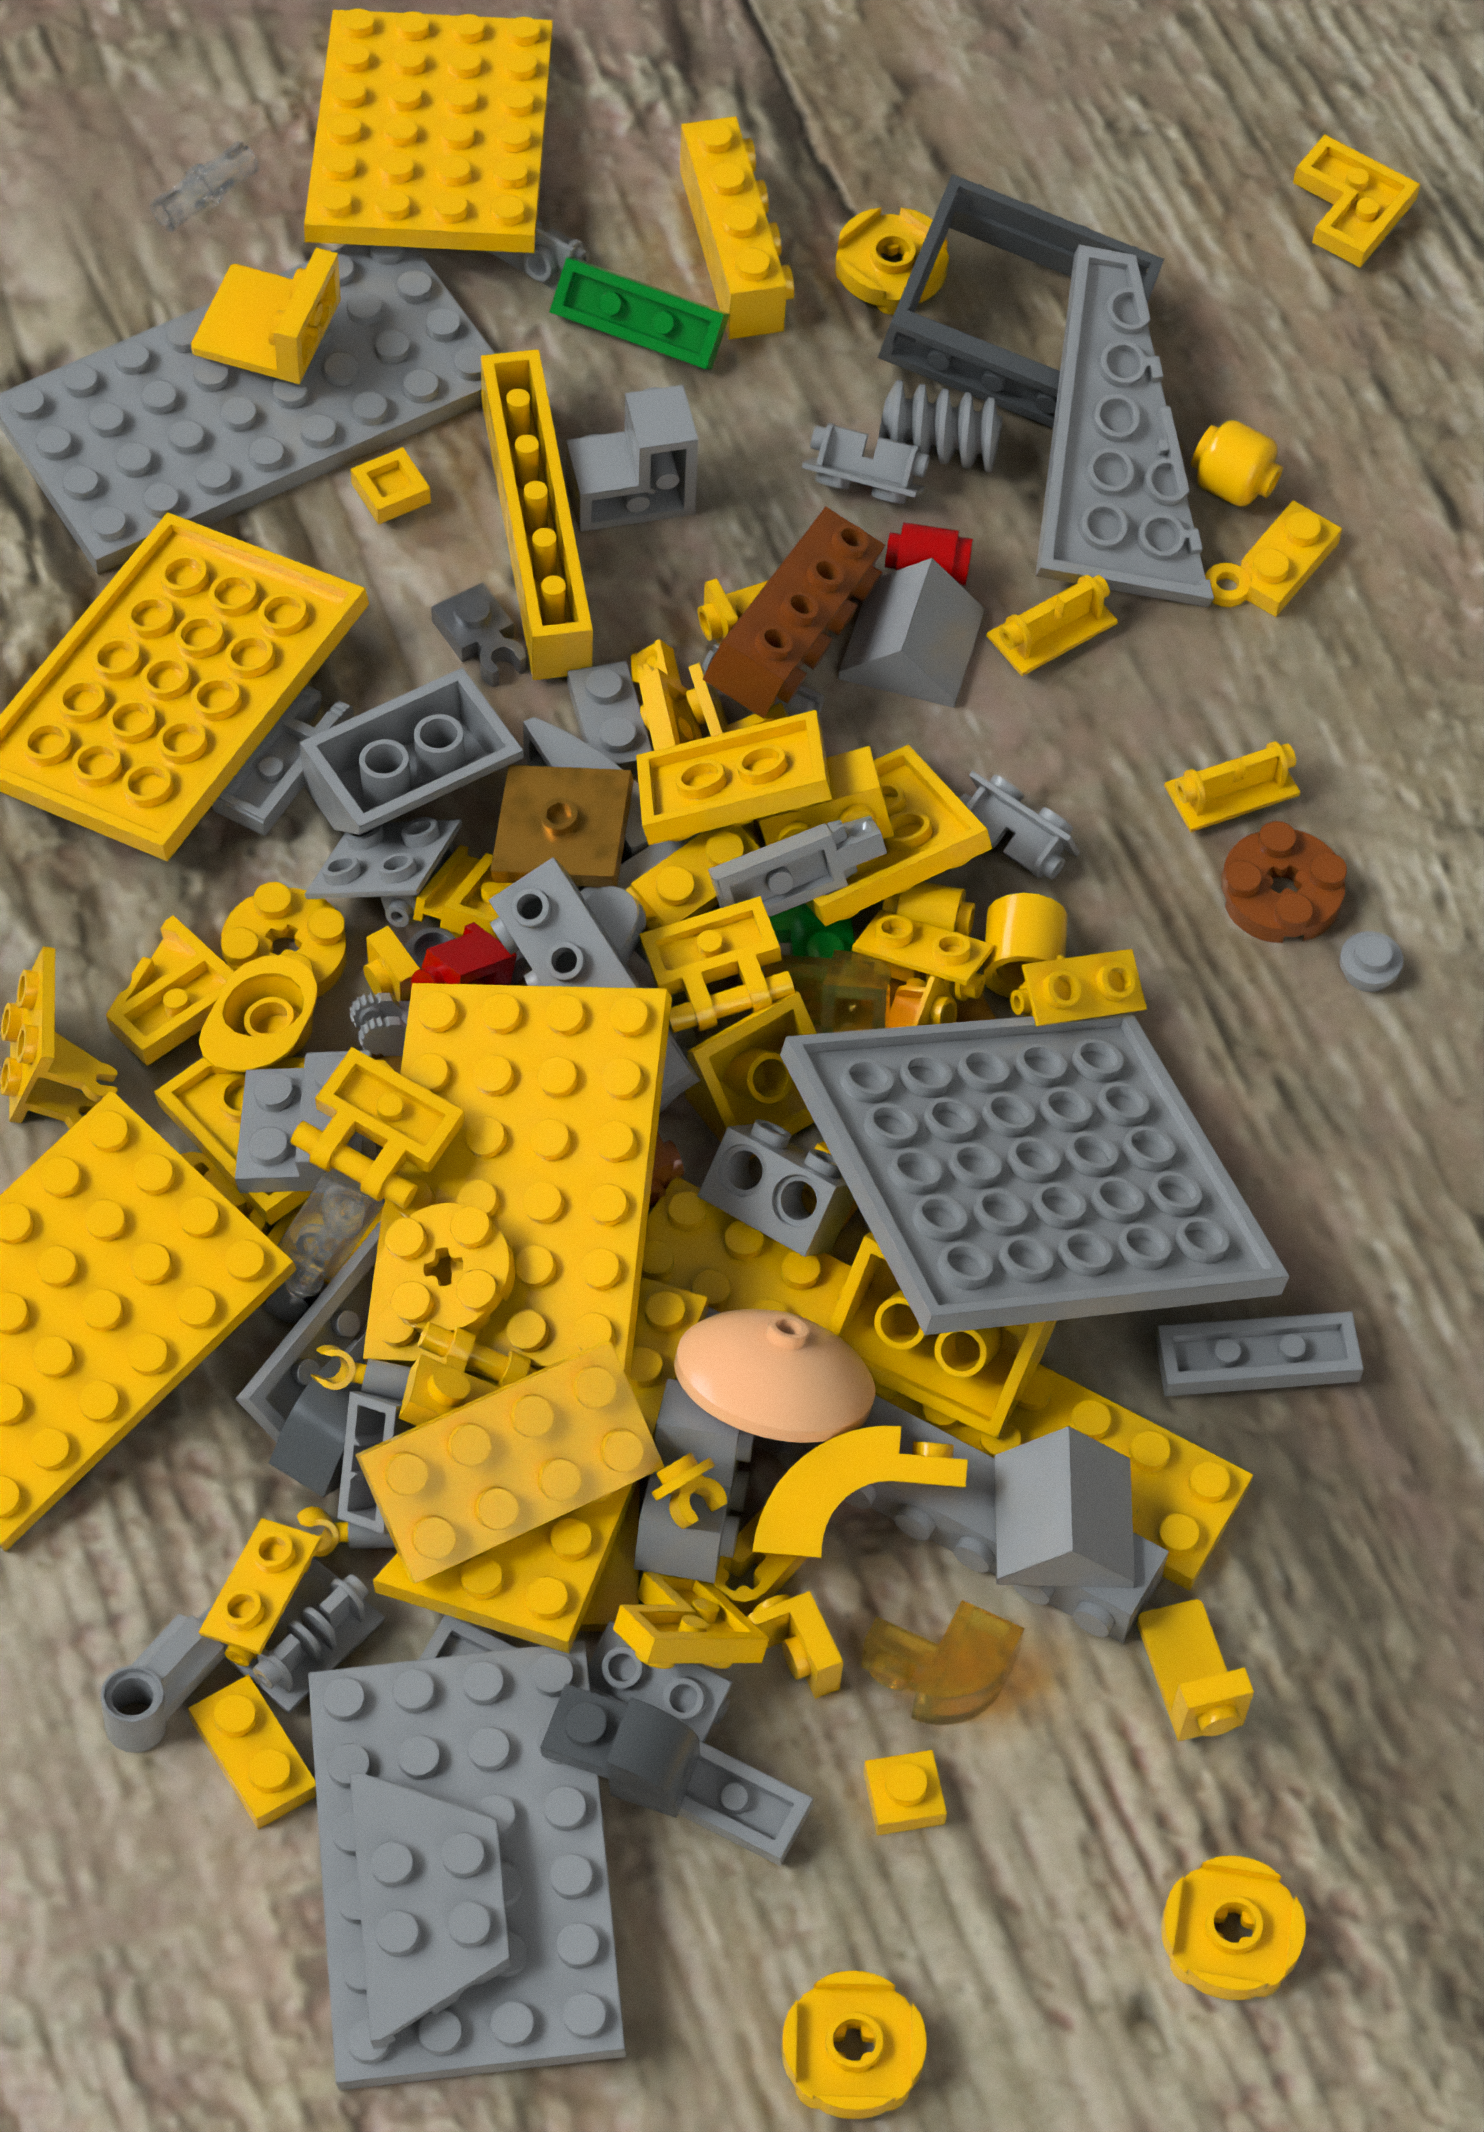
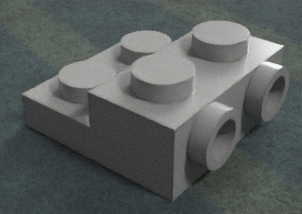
[235,1050,383,1193]

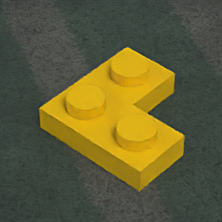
[1293,134,1420,268]
[613,1572,769,1669]

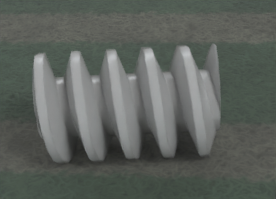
[878,379,1003,473]

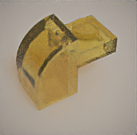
[765,950,891,1033]
[861,1600,1025,1725]

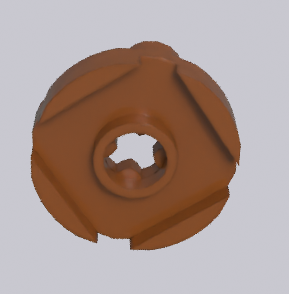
[1221,821,1347,943]

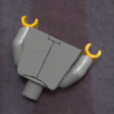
[297,1345,416,1557]

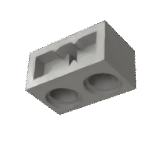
[697,1119,855,1257]

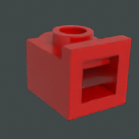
[411,922,517,988]

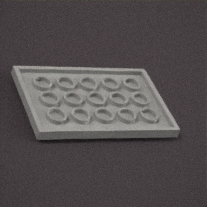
[308,1641,626,2090]

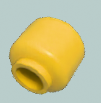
[1191,420,1283,507]

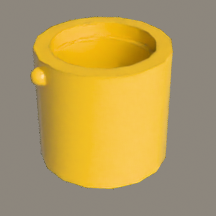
[983,893,1068,998]

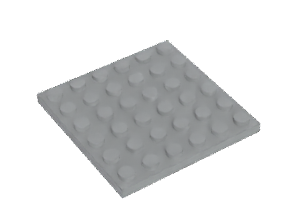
[780,1013,1289,1335]

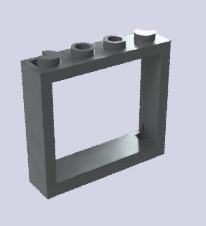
[878,174,1164,428]

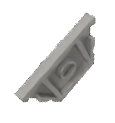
[349,1772,512,2049]

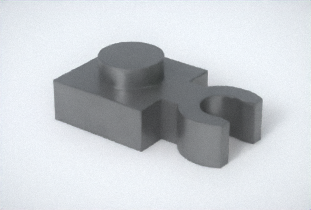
[431,582,526,687]

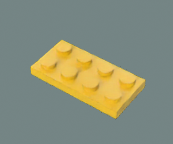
[355,1340,665,1584]

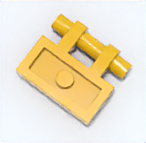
[639,896,795,1033]
[290,1047,465,1209]
[399,1322,539,1426]

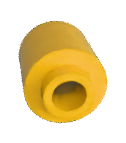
[882,882,975,937]

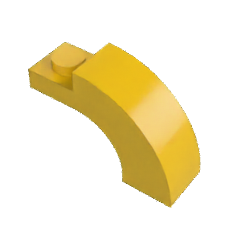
[752,1426,968,1558]

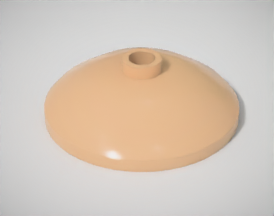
[674,1309,875,1443]

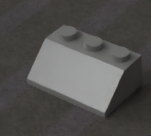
[299,667,524,835]

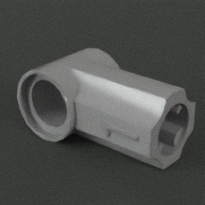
[100,1614,225,1753]

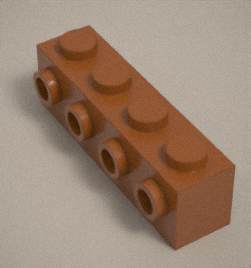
[702,506,886,719]

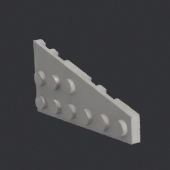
[1035,245,1214,607]

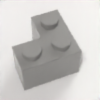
[566,385,698,532]
[634,1378,755,1583]

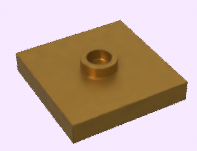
[490,765,634,887]

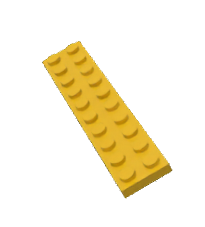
[641,1177,1253,1591]

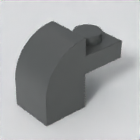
[269,1356,367,1498]
[540,1683,700,1818]

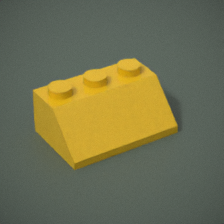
[827,1231,1057,1439]

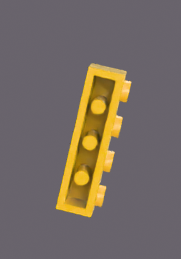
[680,116,794,340]

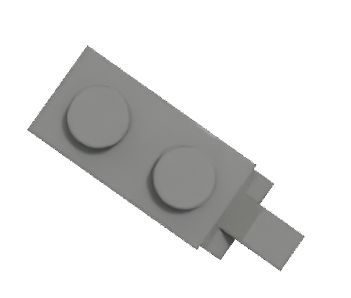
[708,816,887,917]

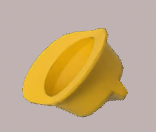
[198,955,318,1072]

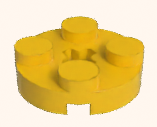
[835,207,949,315]
[221,882,347,997]
[378,1203,516,1333]
[1161,1855,1306,2000]
[781,1971,927,2119]

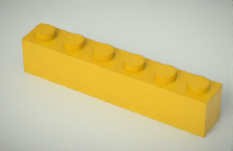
[481,349,593,680]

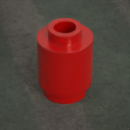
[885,522,973,586]

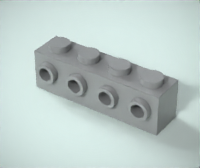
[489,857,701,1107]

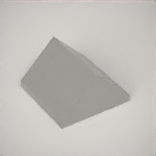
[839,558,985,708]
[994,1426,1135,1588]

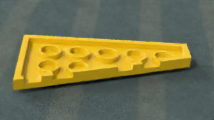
[373,1278,709,1654]

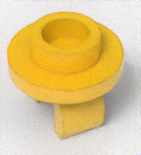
[651,1452,727,1529]

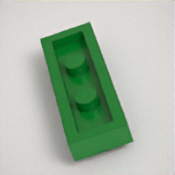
[549,257,730,369]

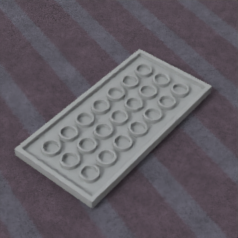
[0,244,495,574]

